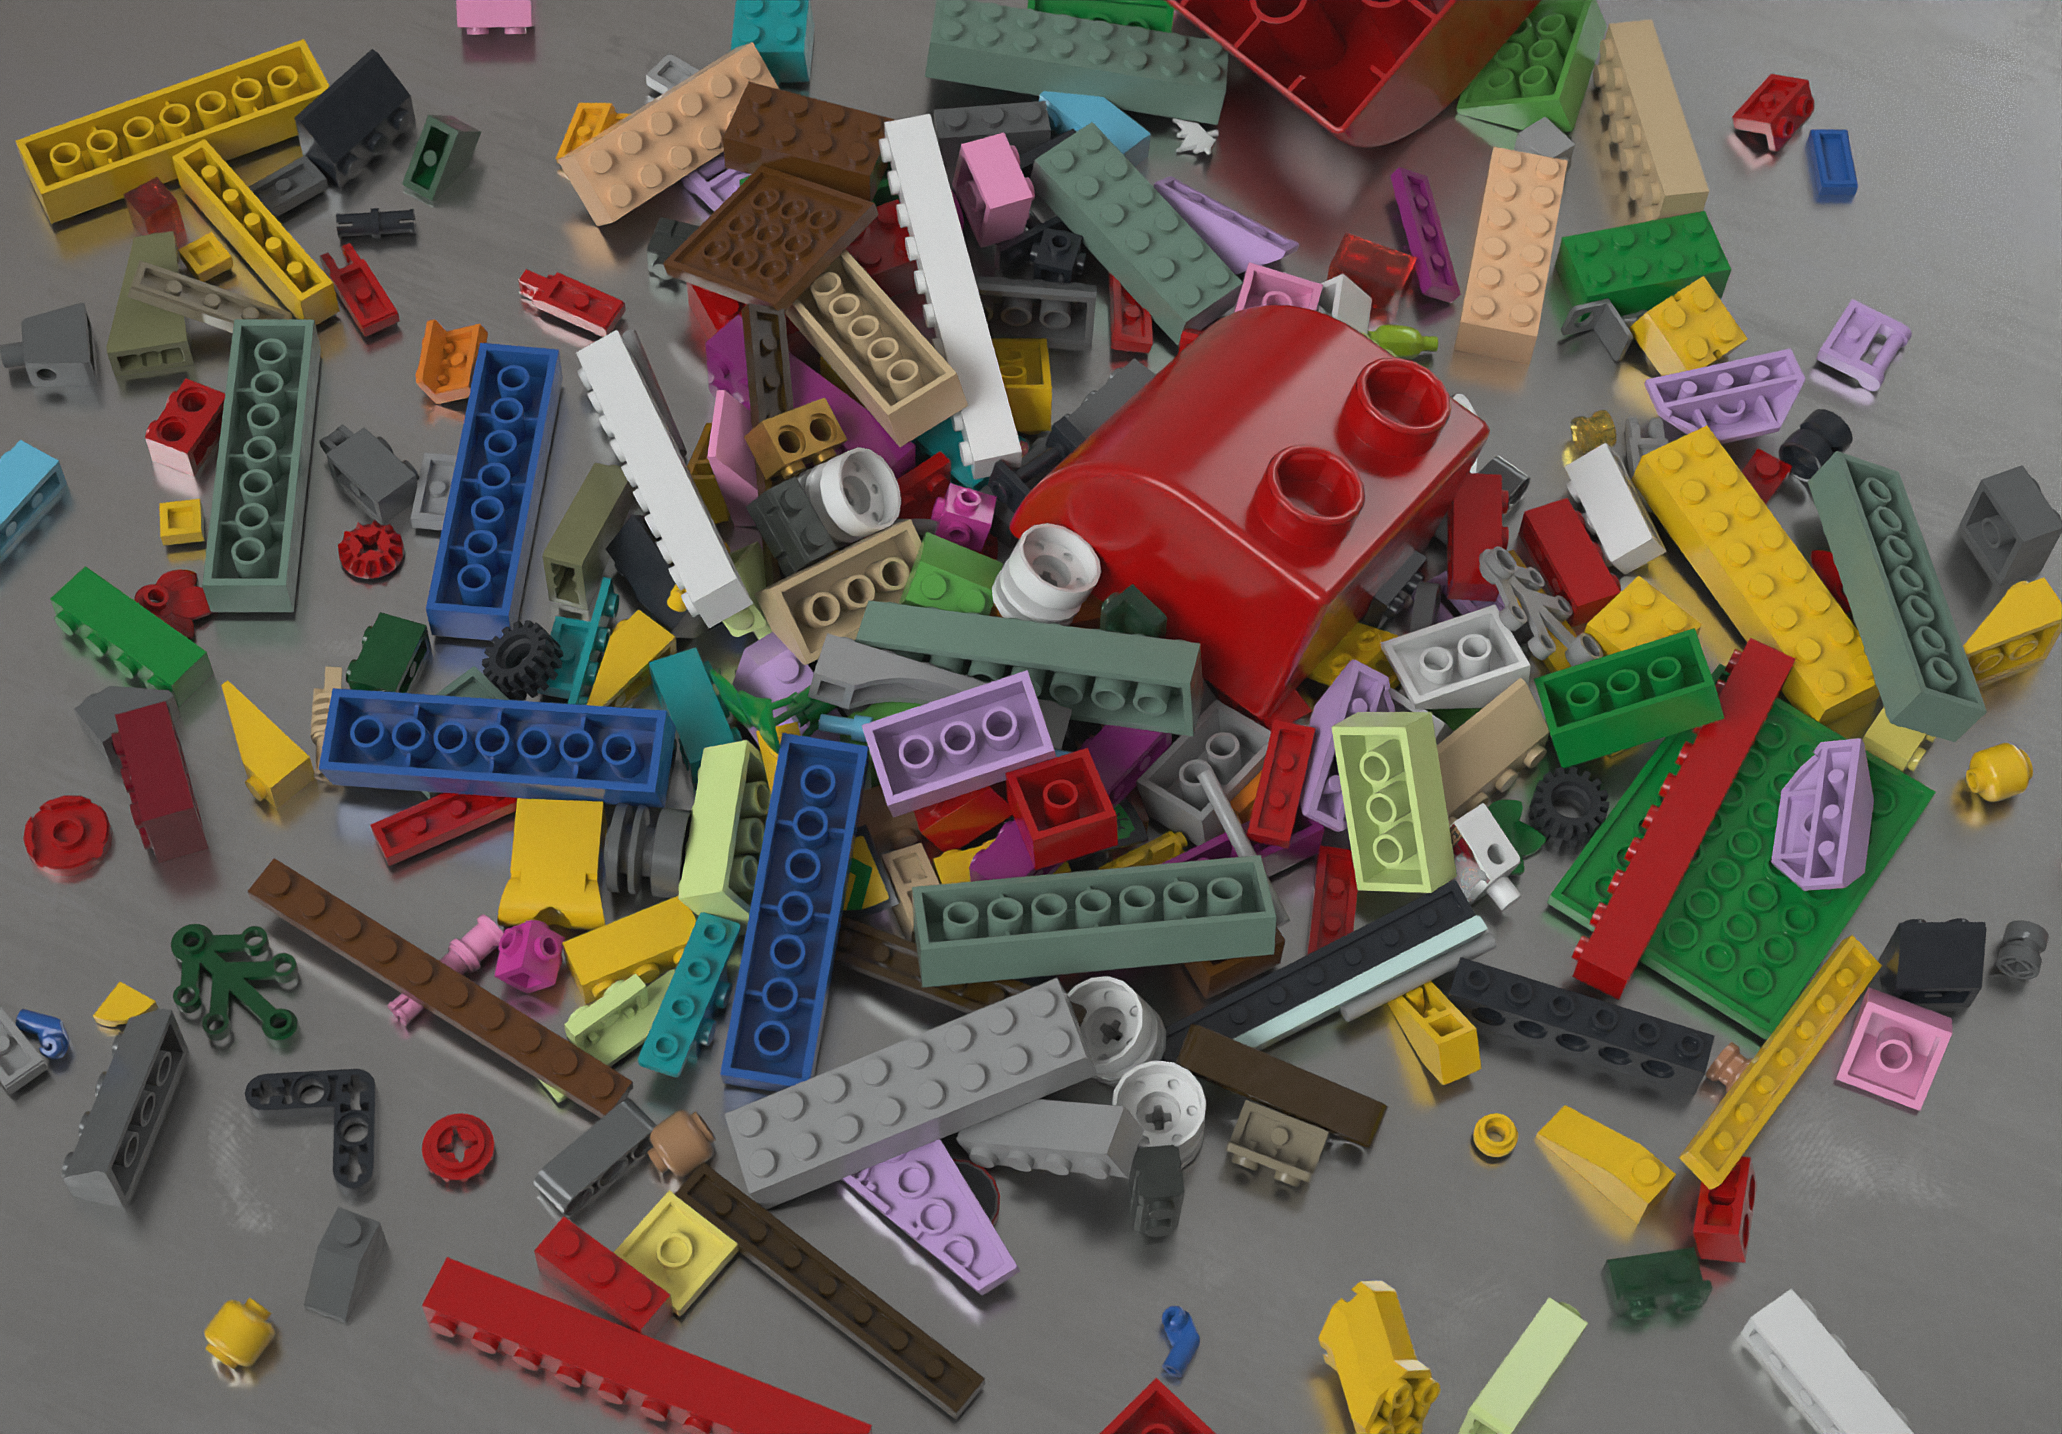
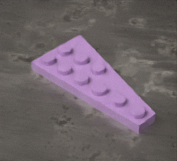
[841,1139,1020,1296]

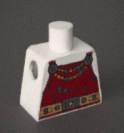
[1447,803,1522,911]

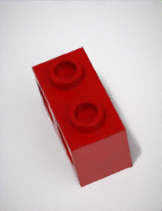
[145,378,225,477]
[1693,1156,1758,1263]

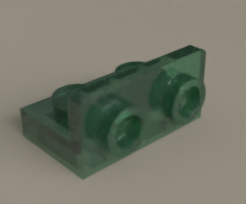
[1100,584,1167,639]
[1604,1247,1713,1319]

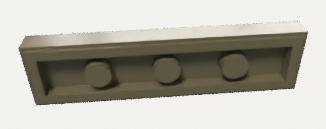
[128,260,293,333]

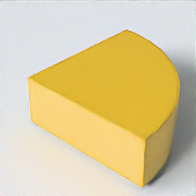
[93,981,158,1027]

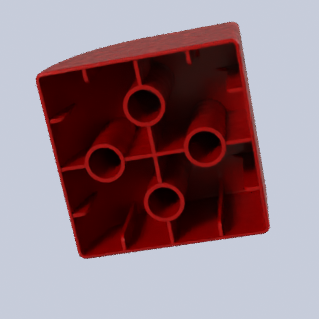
[1163,0,1542,148]
[1009,305,1490,718]

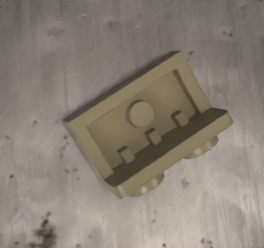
[1225,1099,1330,1187]

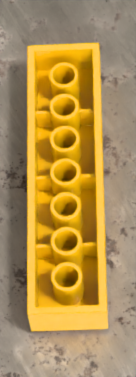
[15,39,330,224]
[1631,425,1880,726]

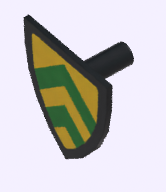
[842,824,900,918]

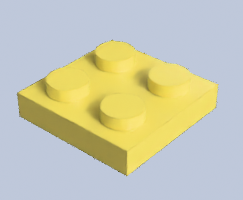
[613,1190,738,1317]

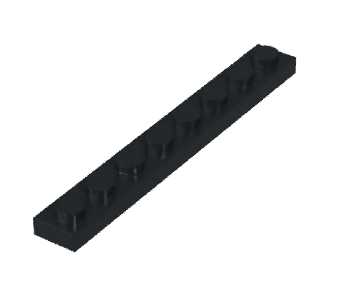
[1161,879,1476,1063]

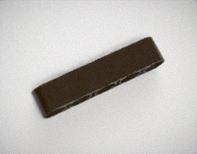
[1175,1024,1388,1149]

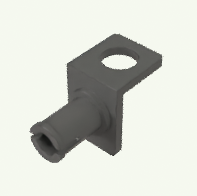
[1560,298,1647,361]

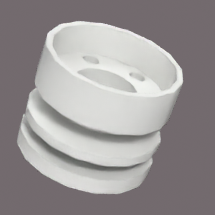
[797,447,901,550]
[992,523,1101,626]
[1067,976,1166,1087]
[1112,1060,1206,1169]

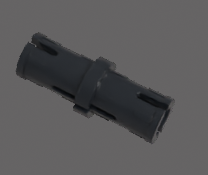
[336,208,416,239]

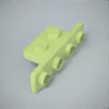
[539,969,675,1102]

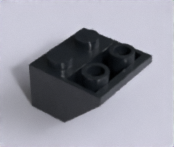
[1878,918,1987,1007]

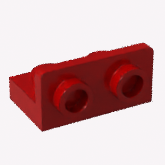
[1732,74,1815,152]
[897,451,951,519]

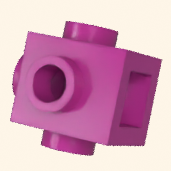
[931,483,997,552]
[494,920,565,994]

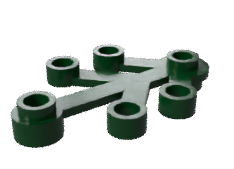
[171,924,300,1048]

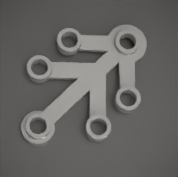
[1479,546,1603,666]

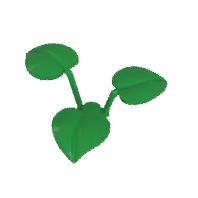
[709,667,838,754]

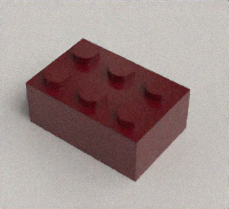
[111,701,209,863]

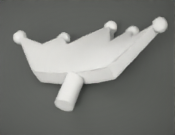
[1173,118,1219,155]

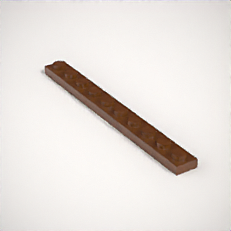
[247,858,634,1118]

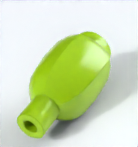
[1367,325,1438,360]

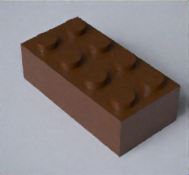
[723,82,894,202]

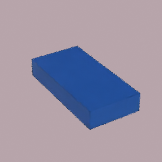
[1808,129,1858,195]

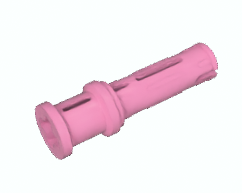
[387,914,504,1026]

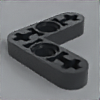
[245,1069,378,1197]

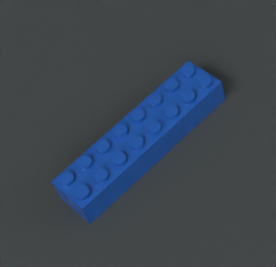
[426,343,563,640]
[319,688,676,808]
[720,733,869,1092]

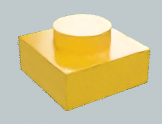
[178,232,234,282]
[159,499,204,546]

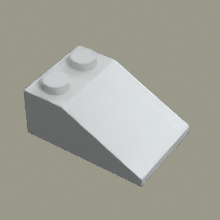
[1381,604,1530,709]

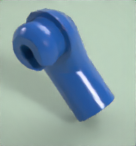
[15,1009,70,1059]

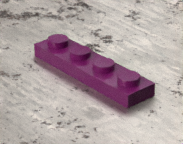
[1390,167,1461,303]

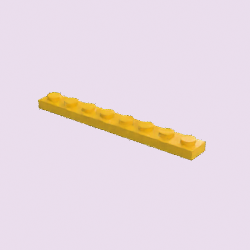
[1679,935,1882,1190]

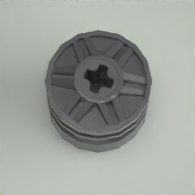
[604,802,692,899]

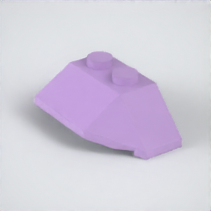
[1153,176,1300,274]
[1644,348,1805,444]
[732,632,842,746]
[1299,660,1396,832]
[1771,738,1874,891]

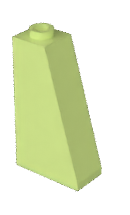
[1458,1297,1588,1434]

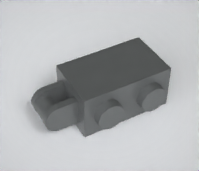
[319,425,419,525]

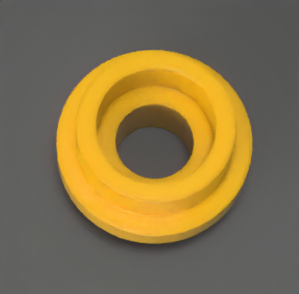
[1473,1113,1518,1157]

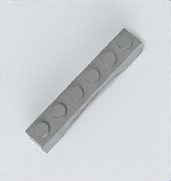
[808,633,1072,750]

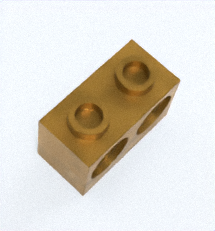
[744,397,847,480]

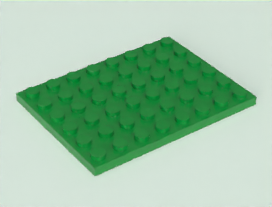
[1547,663,1936,1041]

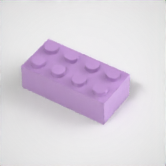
[862,670,1056,817]

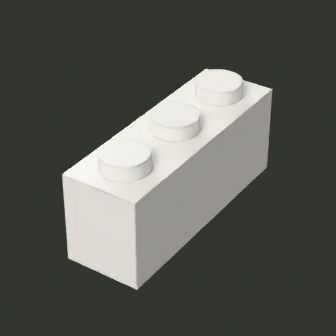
[1565,443,1666,575]

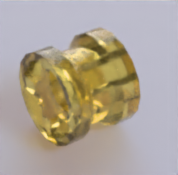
[1571,409,1617,455]

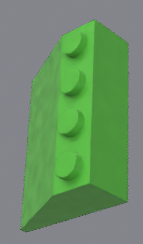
[1456,0,1607,132]

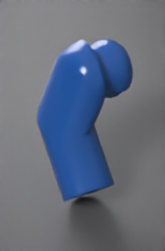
[1162,1306,1200,1378]

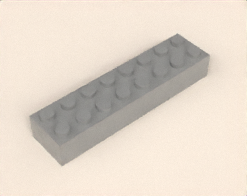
[724,978,1097,1209]

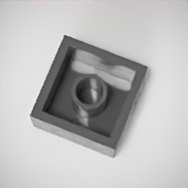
[1960,465,2062,586]

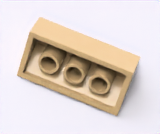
[754,519,922,665]
[1437,678,1550,827]

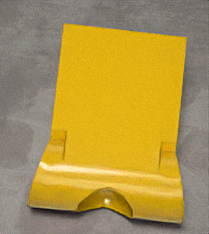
[497,798,608,930]

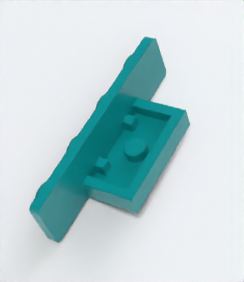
[537,577,620,705]
[638,912,741,1078]

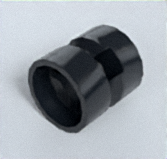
[1778,409,1853,482]

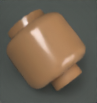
[647,1110,716,1177]

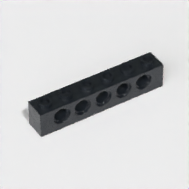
[1448,957,1715,1095]

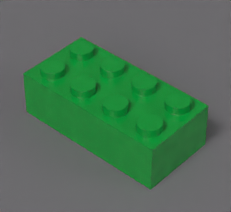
[1554,211,1732,323]
[1534,628,1725,768]

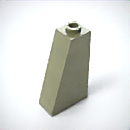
[106,231,194,377]
[542,462,635,610]

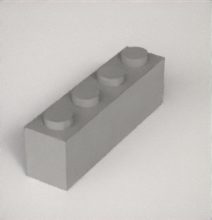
[956,1099,1144,1179]

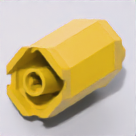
[1318,1281,1441,1434]

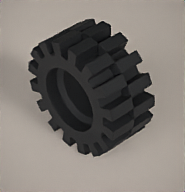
[482,620,563,701]
[1529,767,1610,849]

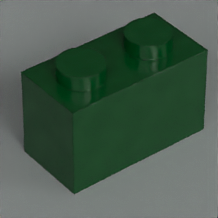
[346,612,431,693]

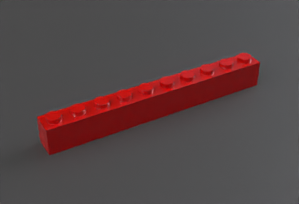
[1571,638,1795,1000]
[422,1257,872,1434]

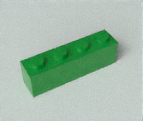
[50,566,214,707]

